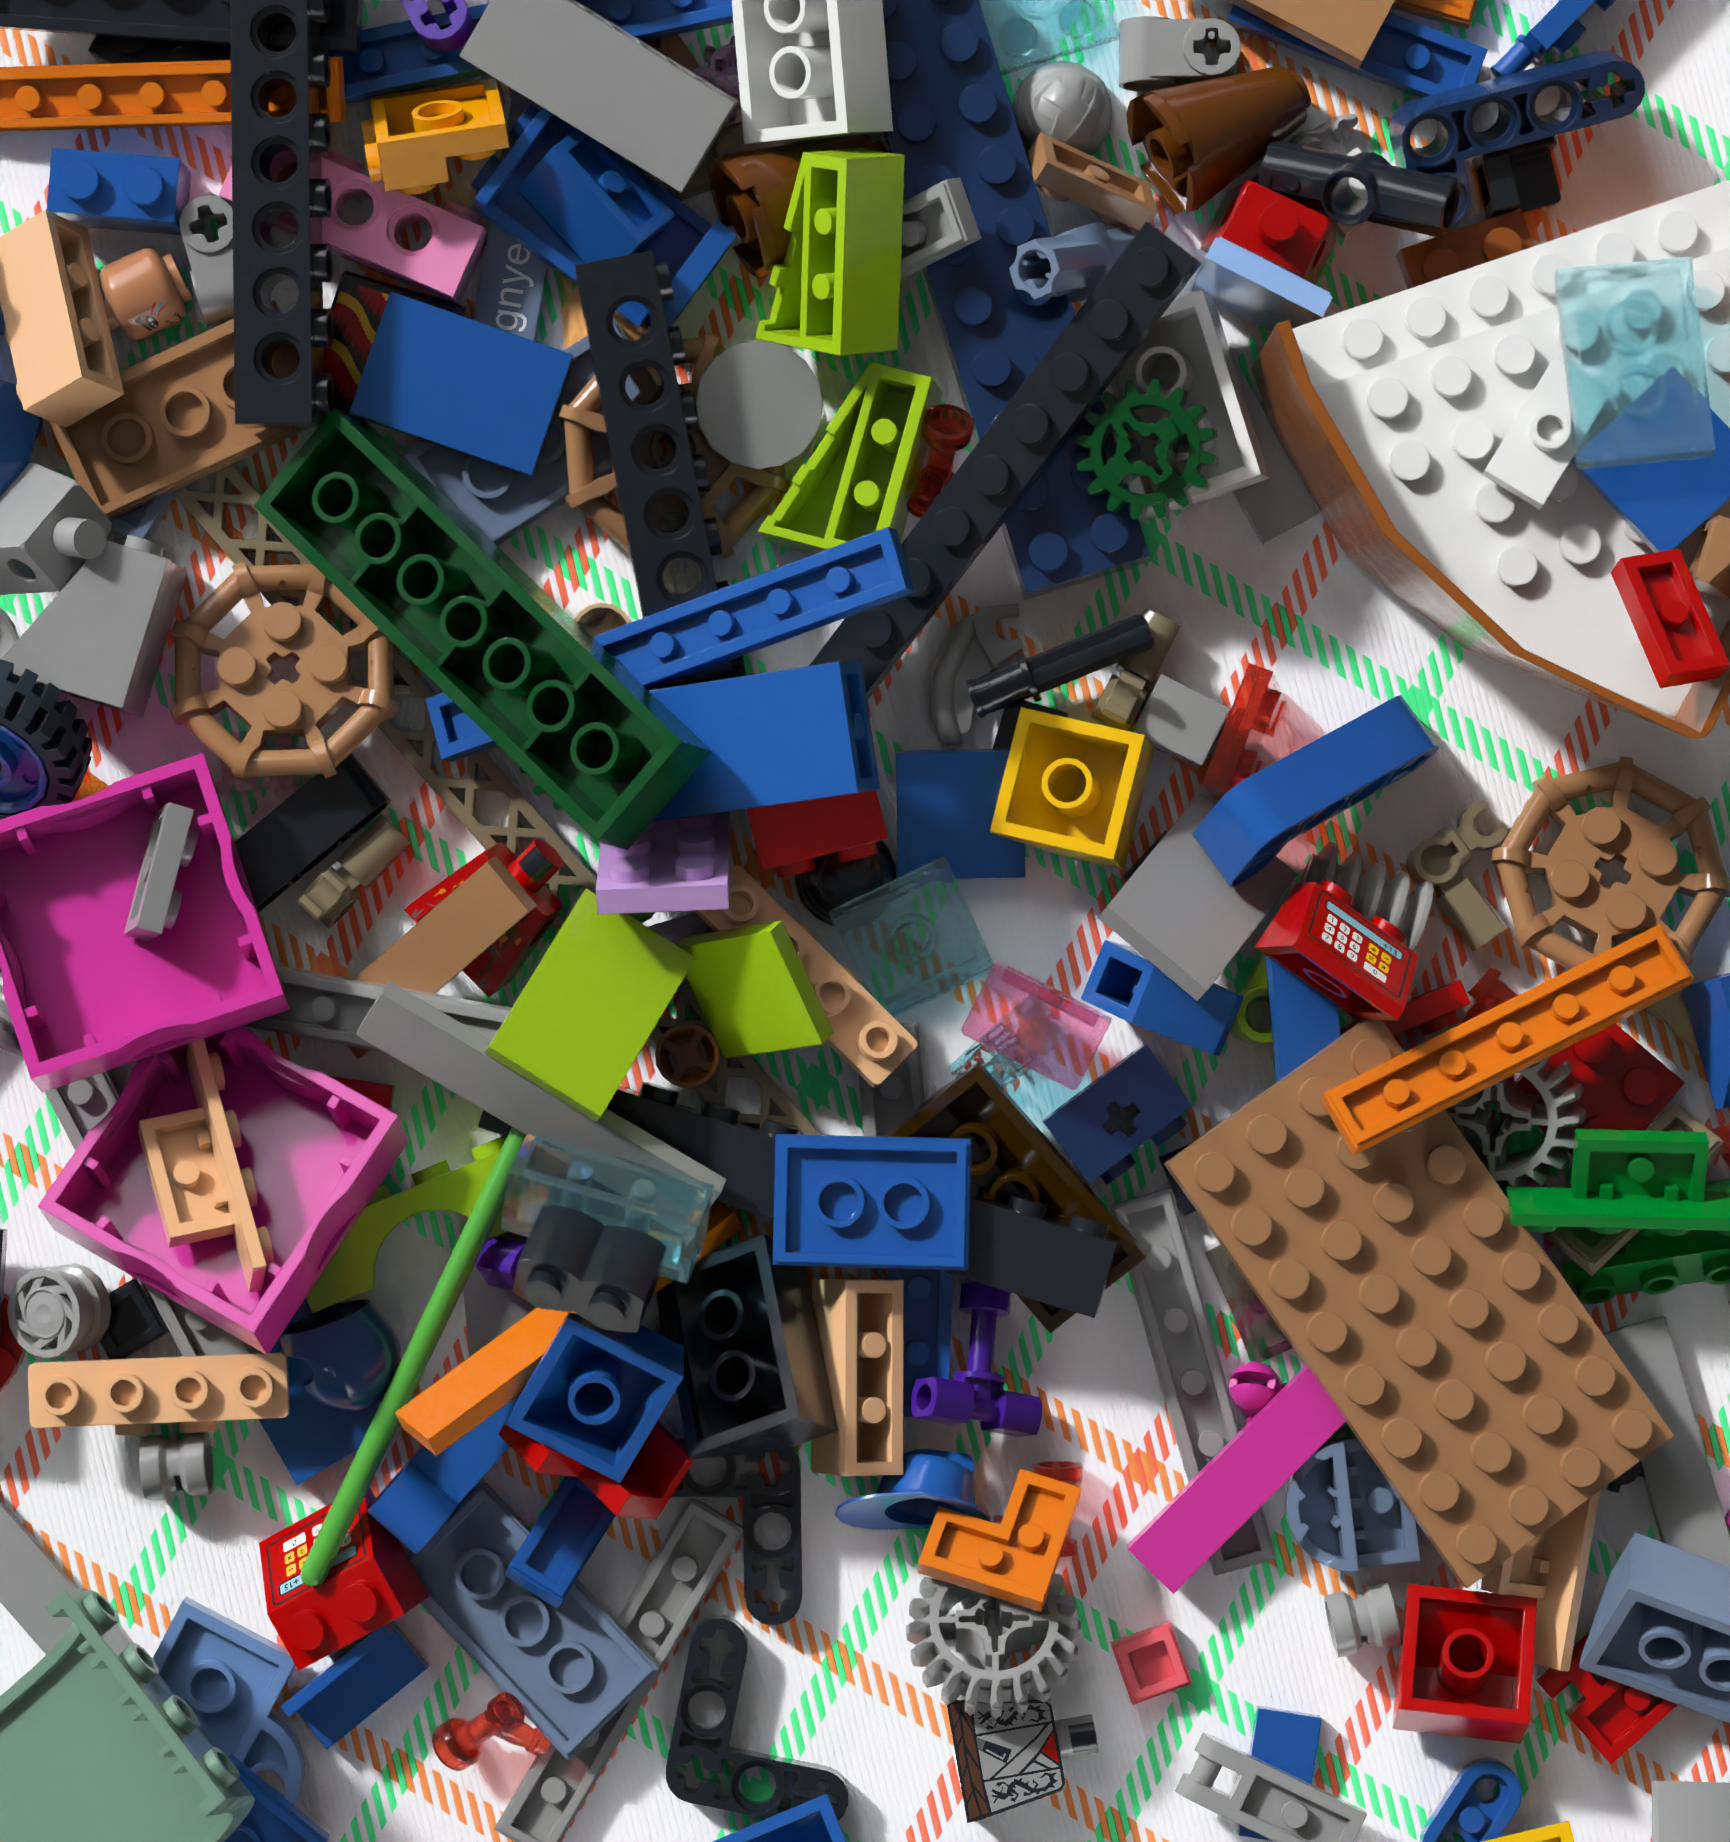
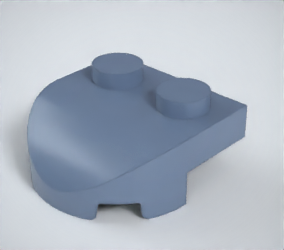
[1285,1436,1420,1571]

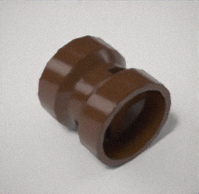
[655,1023,720,1088]

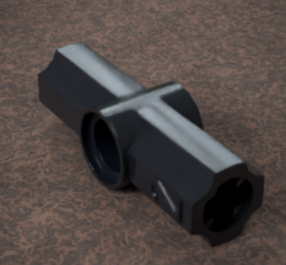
[1258,139,1460,239]

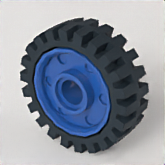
[0,659,93,820]

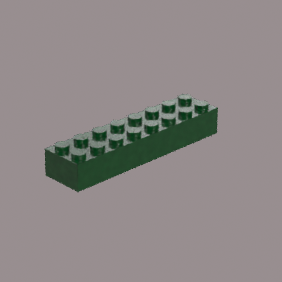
[254,408,712,850]

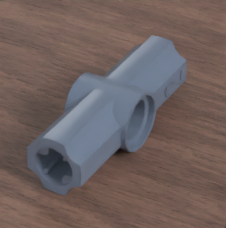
[1009,222,1139,303]

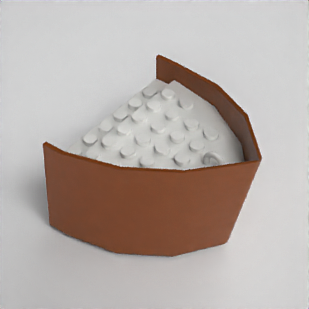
[1251,180,1730,739]

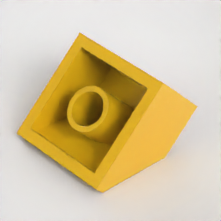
[990,707,1155,870]

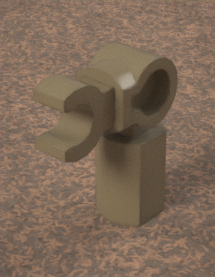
[1091,608,1181,731]
[1406,800,1508,952]
[297,814,412,929]

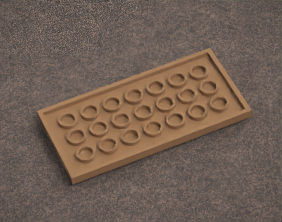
[1164,1019,1674,1589]

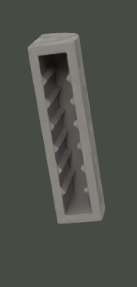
[459,0,739,192]

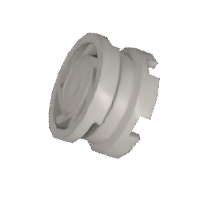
[7,1263,111,1358]

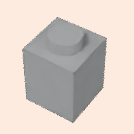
[1131,674,1234,769]

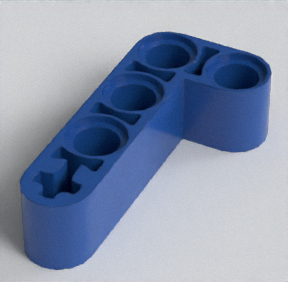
[1192,695,1439,888]
[367,1395,520,1555]

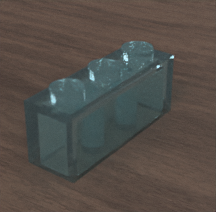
[501,1131,715,1283]

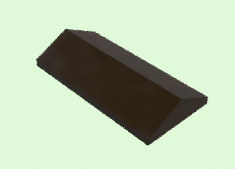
[887,1061,1148,1333]

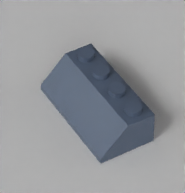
[1579,1532,1730,1723]

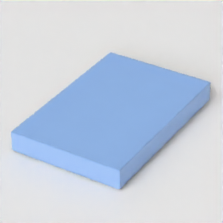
[1191,237,1333,332]

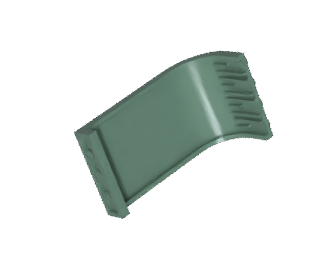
[0,1589,255,1842]

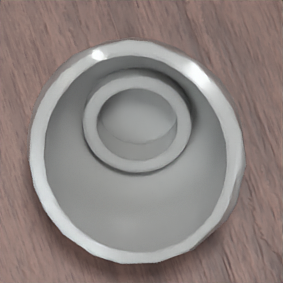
[1012,60,1112,155]

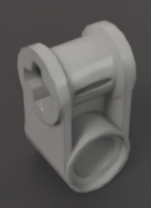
[1119,16,1241,92]
[179,195,234,326]

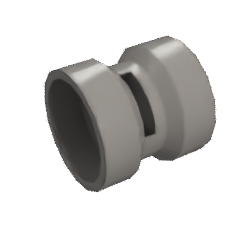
[139,1432,214,1500]
[1324,1582,1401,1658]

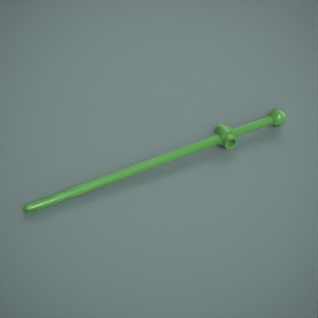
[300,912,656,1586]

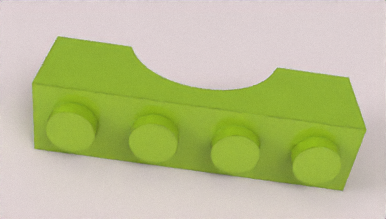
[306,1136,549,1313]

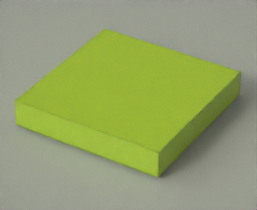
[676,920,834,1058]

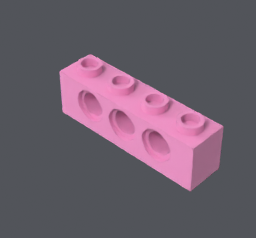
[219,149,488,305]

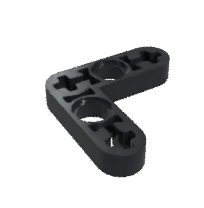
[671,1438,803,1626]
[666,1615,849,1821]

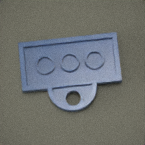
[153,1596,305,1805]

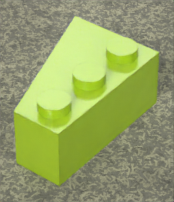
[755,148,905,356]
[758,362,943,554]

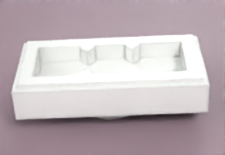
[1482,357,1612,510]

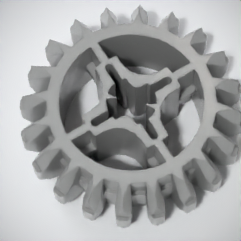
[1445,1056,1586,1190]
[906,1573,1081,1719]

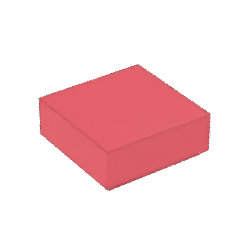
[1110,1620,1193,1705]

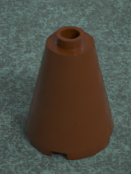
[1126,66,1311,214]
[708,134,888,279]

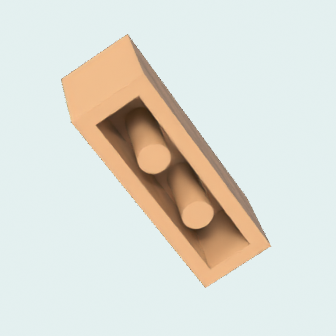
[0,209,124,427]
[811,1279,904,1476]

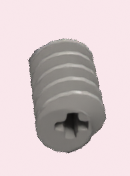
[1299,842,1434,952]

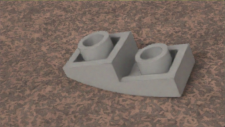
[1651,1781,1730,1842]

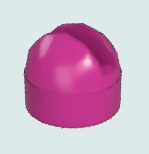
[1229,1361,1284,1417]

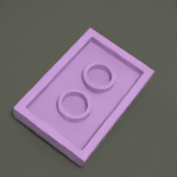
[596,811,731,914]

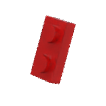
[1610,548,1730,688]
[1340,980,1471,1045]

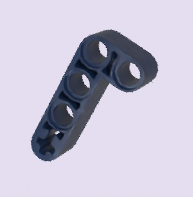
[1389,51,1645,227]

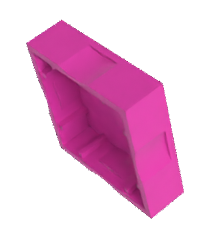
[0,753,290,1093]
[37,1026,409,1355]

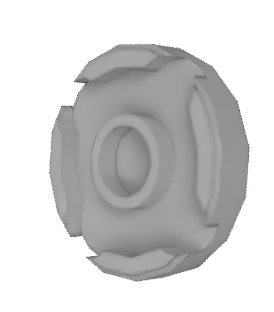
[694,340,823,469]

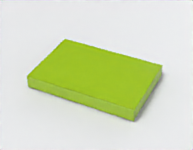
[484,888,696,1122]

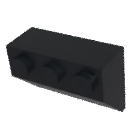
[658,1234,838,1459]

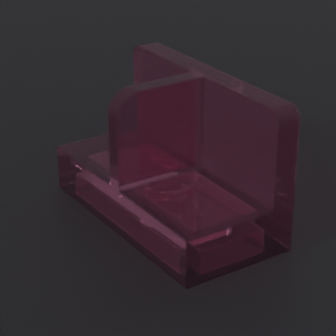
[961,960,1113,1090]

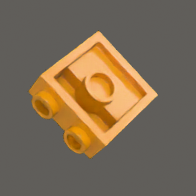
[361,78,509,194]

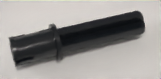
[966,614,1155,719]

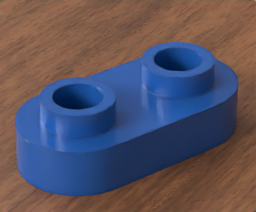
[1419,1757,1522,1842]

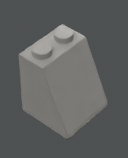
[1,535,187,718]

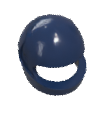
[278,1299,402,1412]

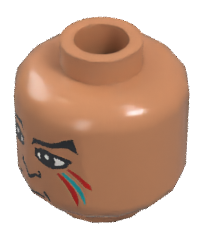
[99,246,193,342]

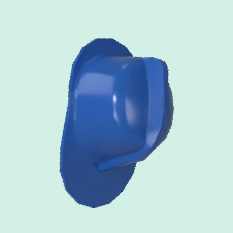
[835,1448,991,1530]

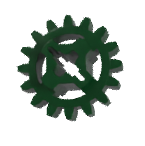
[1076,379,1219,521]

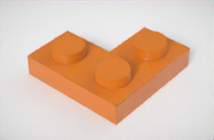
[918,1469,1082,1612]

